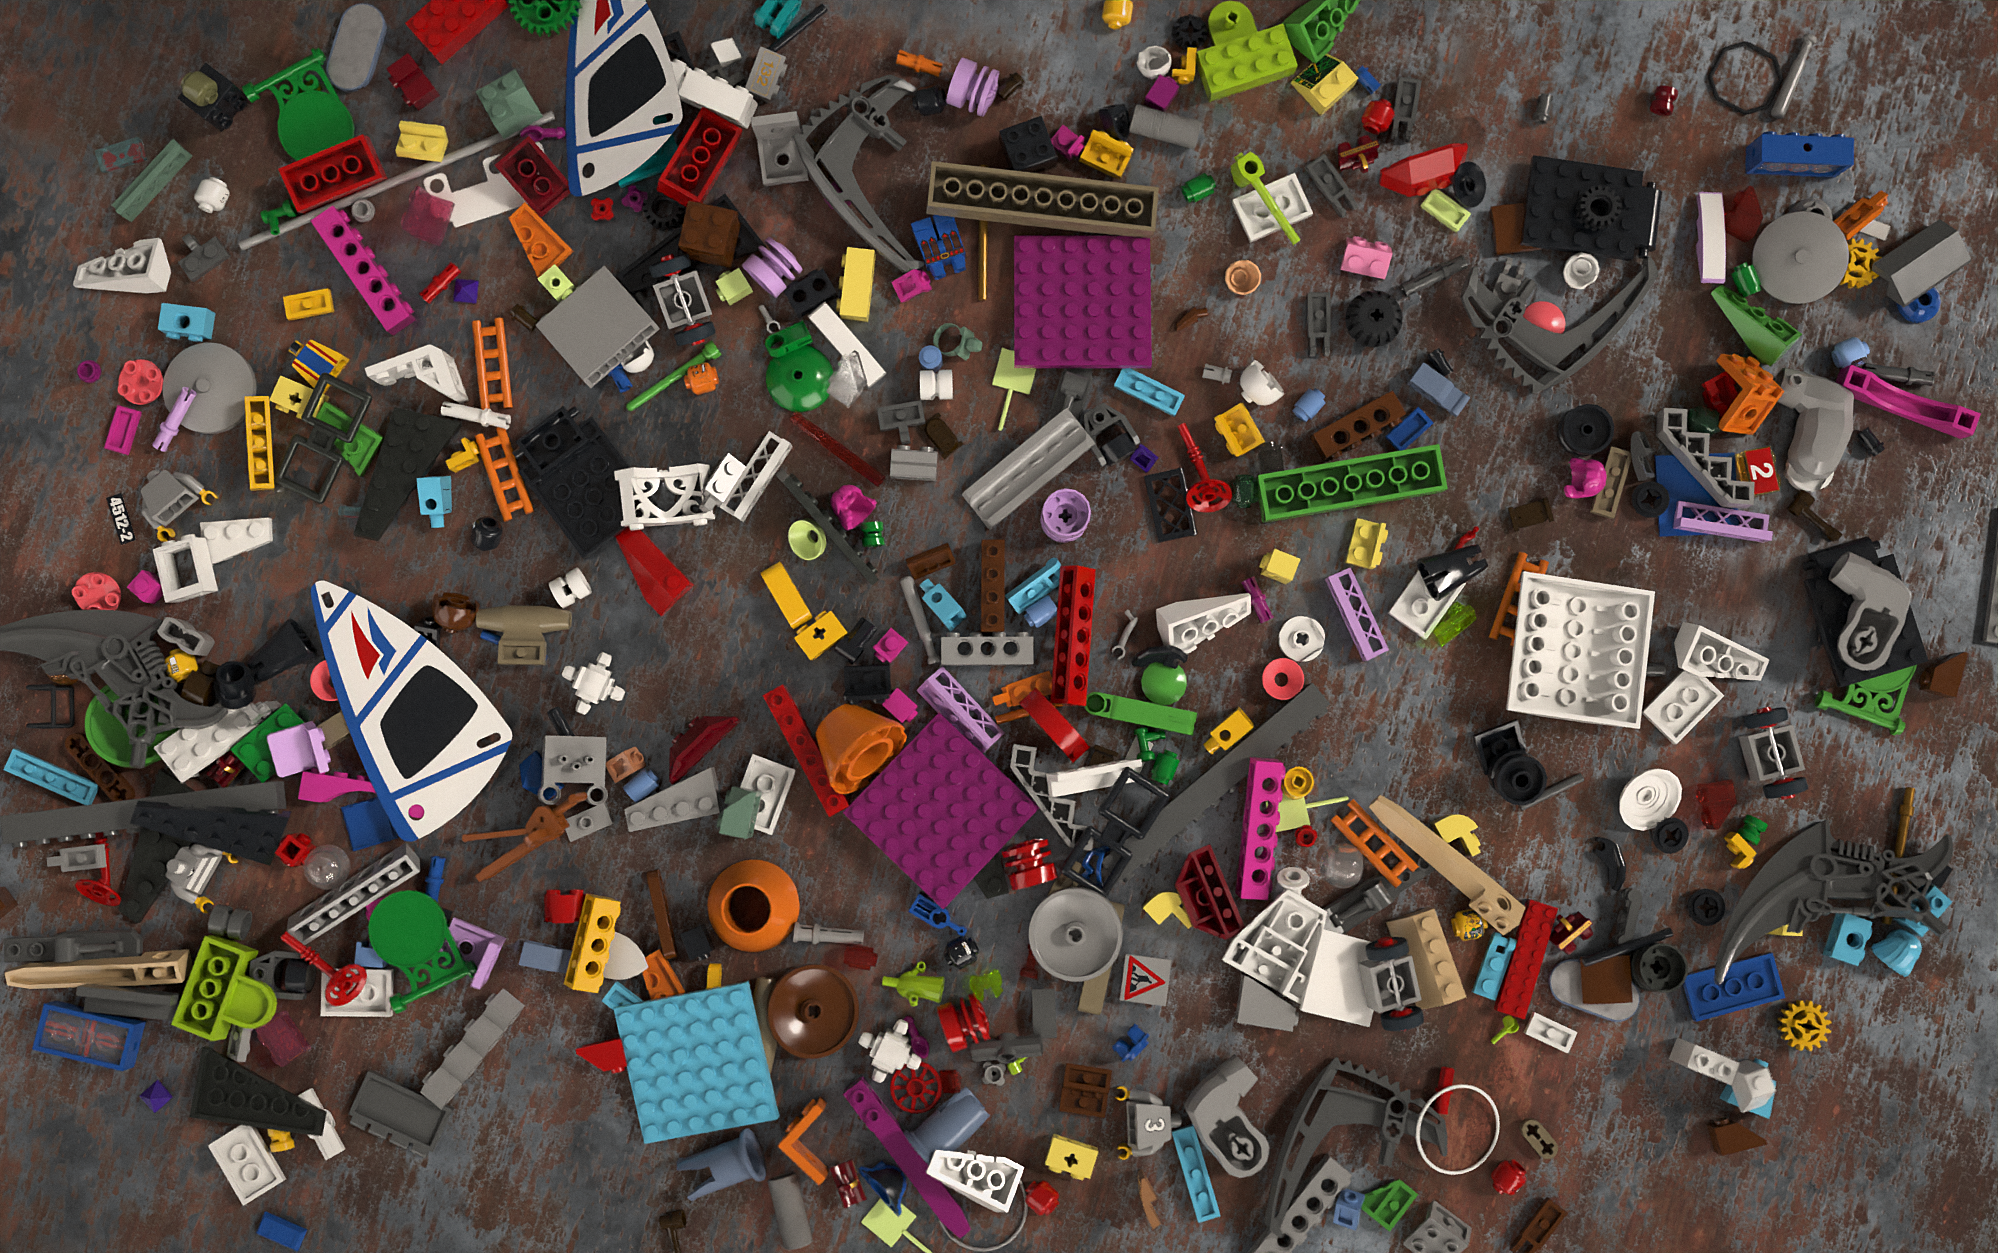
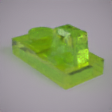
[1433,602,1477,648]

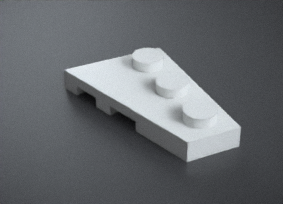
[200,518,273,566]

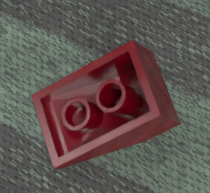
[492,133,571,218]

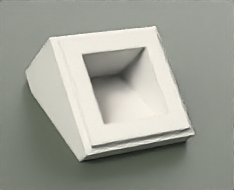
[710,38,742,69]

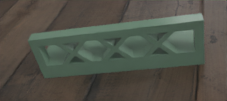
[112,139,192,222]

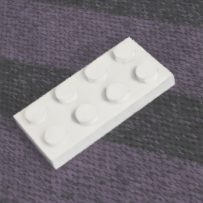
[153,703,259,783]

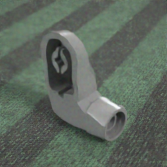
[1829,551,1912,670]

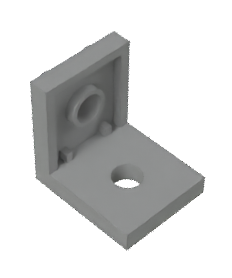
[751,111,809,186]

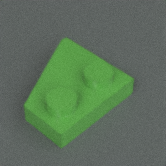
[1361,1179,1418,1232]

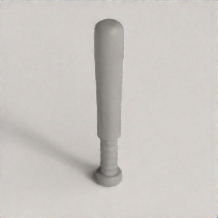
[1771,34,1817,119]
[900,576,941,665]

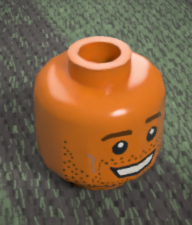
[684,362,719,395]

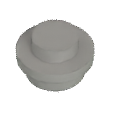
[351,199,375,222]

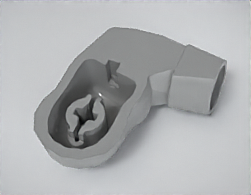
[1774,368,1854,480]
[1184,1054,1269,1178]

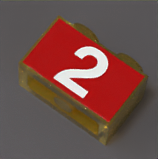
[1736,446,1781,497]

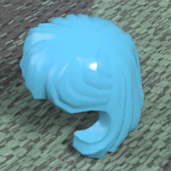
[1871,929,1922,977]

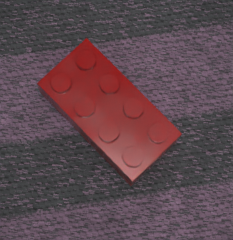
[405,0,509,65]
[657,107,743,207]
[278,134,388,214]

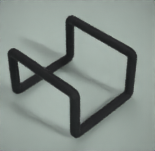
[26,684,75,729]

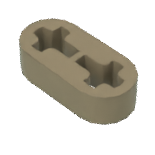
[1519,1118,1558,1159]

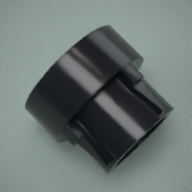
[213,661,256,709]

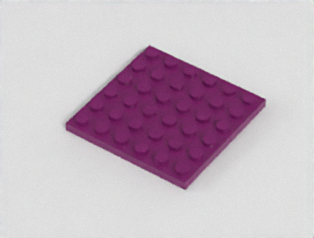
[1014,236,1152,368]
[843,713,1039,910]

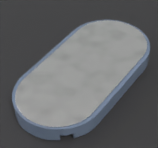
[326,3,387,92]
[1548,959,1640,1022]

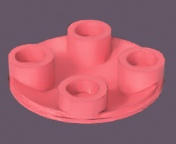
[1523,301,1565,334]
[117,359,163,405]
[72,572,121,610]

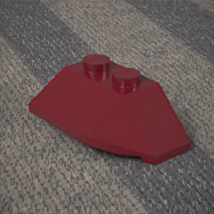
[669,716,741,785]
[1174,844,1245,940]

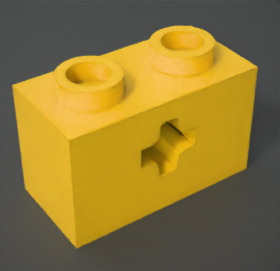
[794,611,849,661]

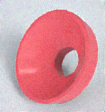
[1262,658,1304,700]
[310,660,338,701]

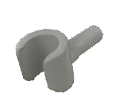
[758,305,780,334]

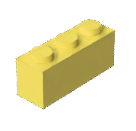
[836,247,876,322]

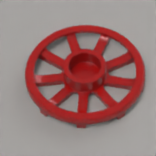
[890,1062,942,1114]

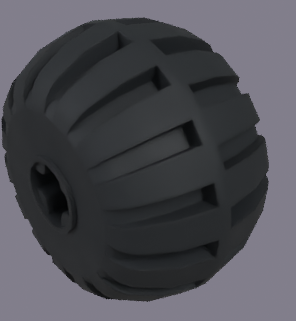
[1345,290,1402,347]

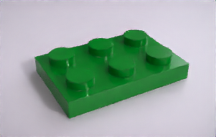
[230,702,305,783]

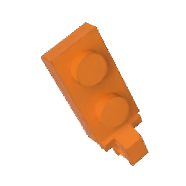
[1833,190,1888,241]
[992,670,1052,707]

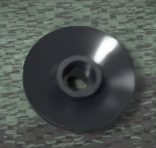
[1453,162,1486,208]

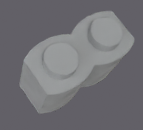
[157,617,215,656]

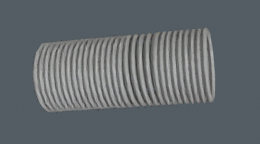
[1129,104,1202,149]
[767,1172,813,1250]

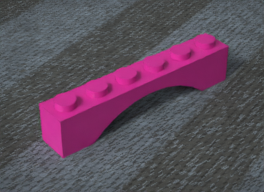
[1836,365,1981,439]
[298,768,424,819]

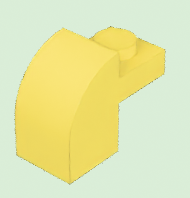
[1430,814,1480,857]
[1141,890,1191,929]

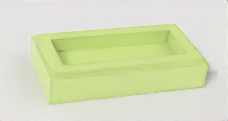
[1420,189,1471,233]

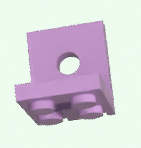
[439,917,506,989]

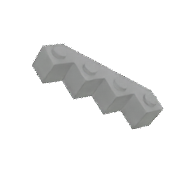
[1656,408,1755,509]
[1009,744,1095,851]
[420,988,525,1110]

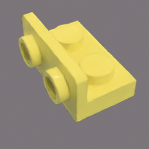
[395,121,448,162]
[1345,518,1388,570]

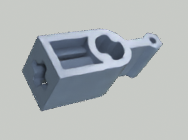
[1407,362,1470,417]
[519,939,572,973]

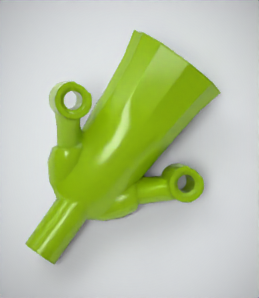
[882,961,945,1006]

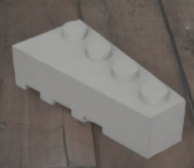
[624,767,723,832]

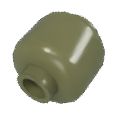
[181,71,218,106]

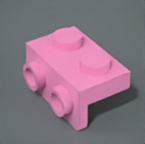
[1340,236,1392,279]

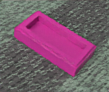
[104,405,142,455]

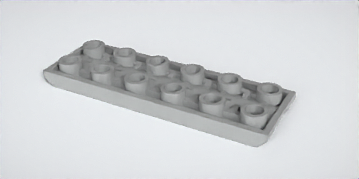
[962,408,1096,530]

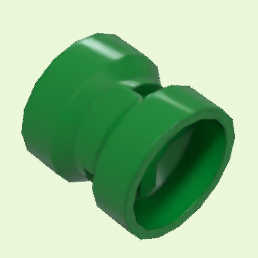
[861,522,885,547]
[1737,814,1768,846]

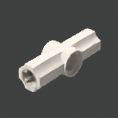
[298,1088,345,1160]

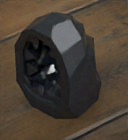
[1099,104,1130,141]

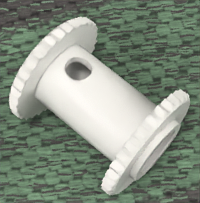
[1275,867,1310,899]

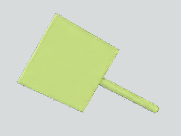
[992,348,1036,431]
[1265,794,1349,832]
[861,1198,932,1253]

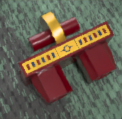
[1337,135,1380,174]
[207,750,246,788]
[1549,911,1593,955]
[830,1159,867,1208]

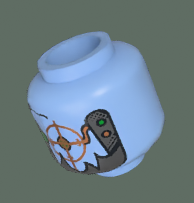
[1831,337,1870,368]

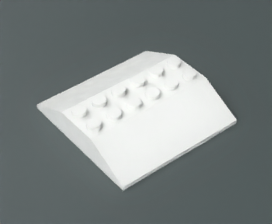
[1506,571,1655,729]

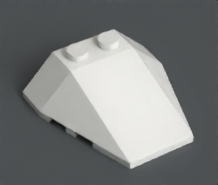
[1222,889,1327,1004]

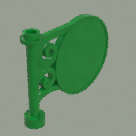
[242,47,355,161]
[368,890,478,1014]

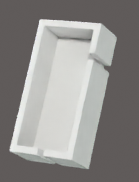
[671,59,758,129]

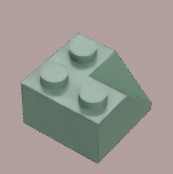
[476,70,543,139]
[717,786,762,839]

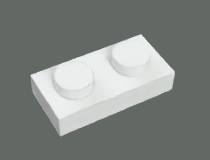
[1523,1012,1577,1053]

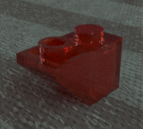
[1724,185,1764,243]
[1696,779,1737,830]

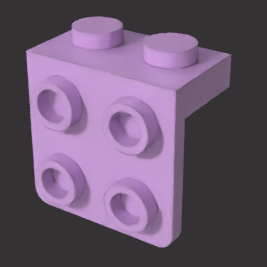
[267,721,331,777]

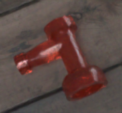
[1019,944,1038,979]

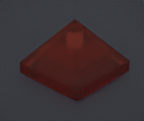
[939,1069,962,1093]

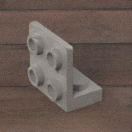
[1403,1200,1472,1253]

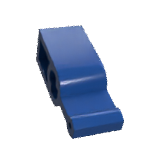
[908,893,967,936]

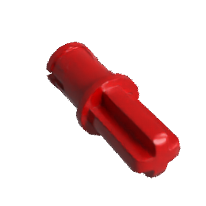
[1433,1066,1455,1115]

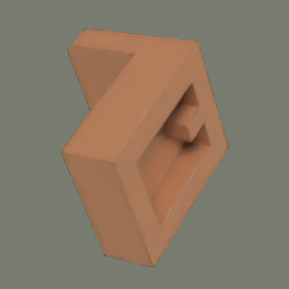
[606,747,646,783]

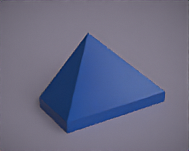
[519,750,564,800]

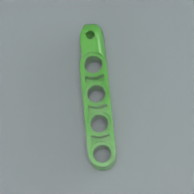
[1084,692,1197,736]

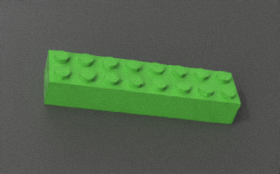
[1255,444,1448,523]

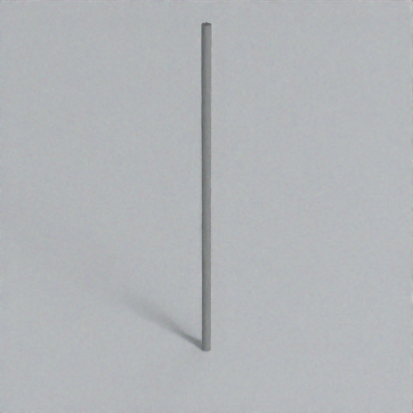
[238,111,555,250]

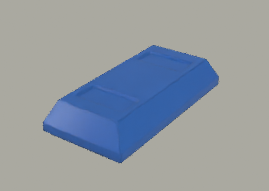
[1385,406,1433,451]
[255,1211,308,1252]

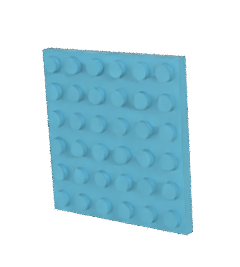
[614,981,779,1144]

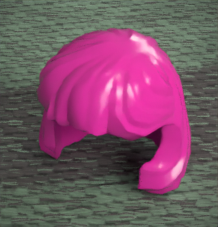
[1564,457,1607,499]
[830,485,877,531]

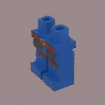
[911,215,966,280]

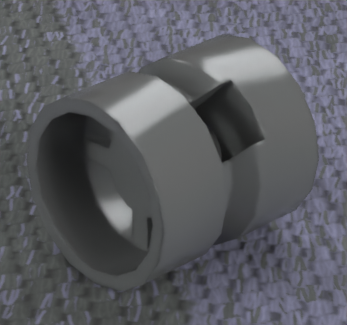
[208,904,252,940]

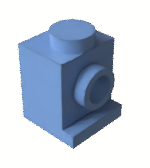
[355,940,389,968]

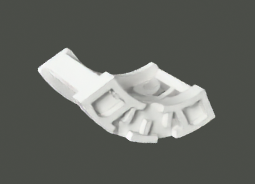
[614,463,715,531]

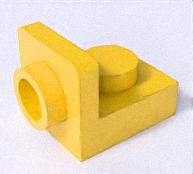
[1171,47,1197,84]
[446,437,480,473]
[1724,832,1757,869]

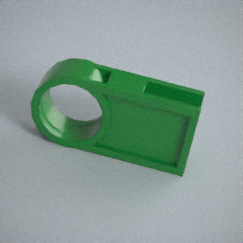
[765,320,813,358]

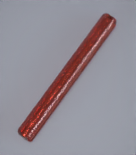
[790,411,885,487]

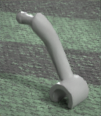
[1111,610,1137,660]

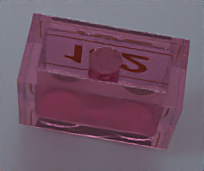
[255,1011,312,1068]

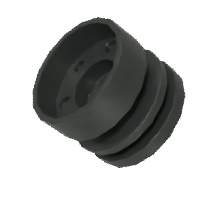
[1629,943,1688,993]

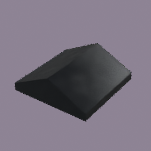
[1473,719,1526,775]

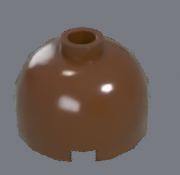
[432,592,480,633]

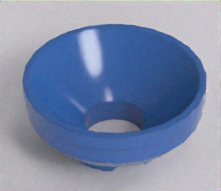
[1897,287,1941,323]

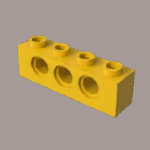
[244,396,274,491]
[564,893,620,993]

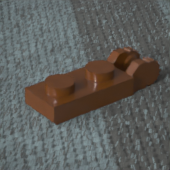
[1509,1197,1567,1253]

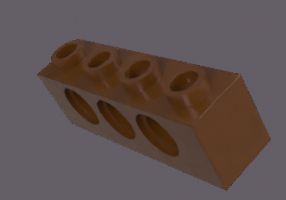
[1310,390,1406,461]
[981,540,1005,633]

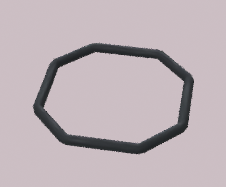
[1708,41,1783,115]

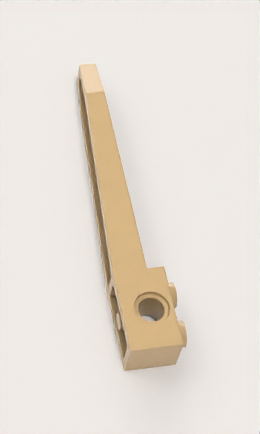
[1369,795,1526,935]
[4,949,193,989]

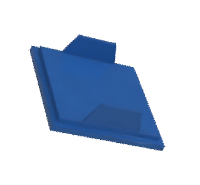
[341,796,398,852]

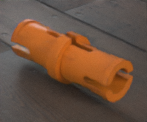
[896,50,943,77]

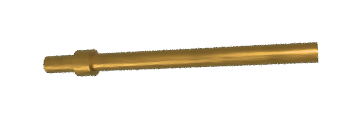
[978,165,988,301]
[1881,787,1915,925]

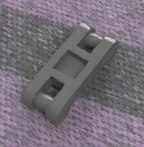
[1612,888,1642,946]

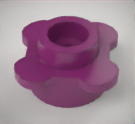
[622,186,648,212]

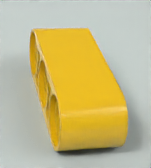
[760,561,813,630]

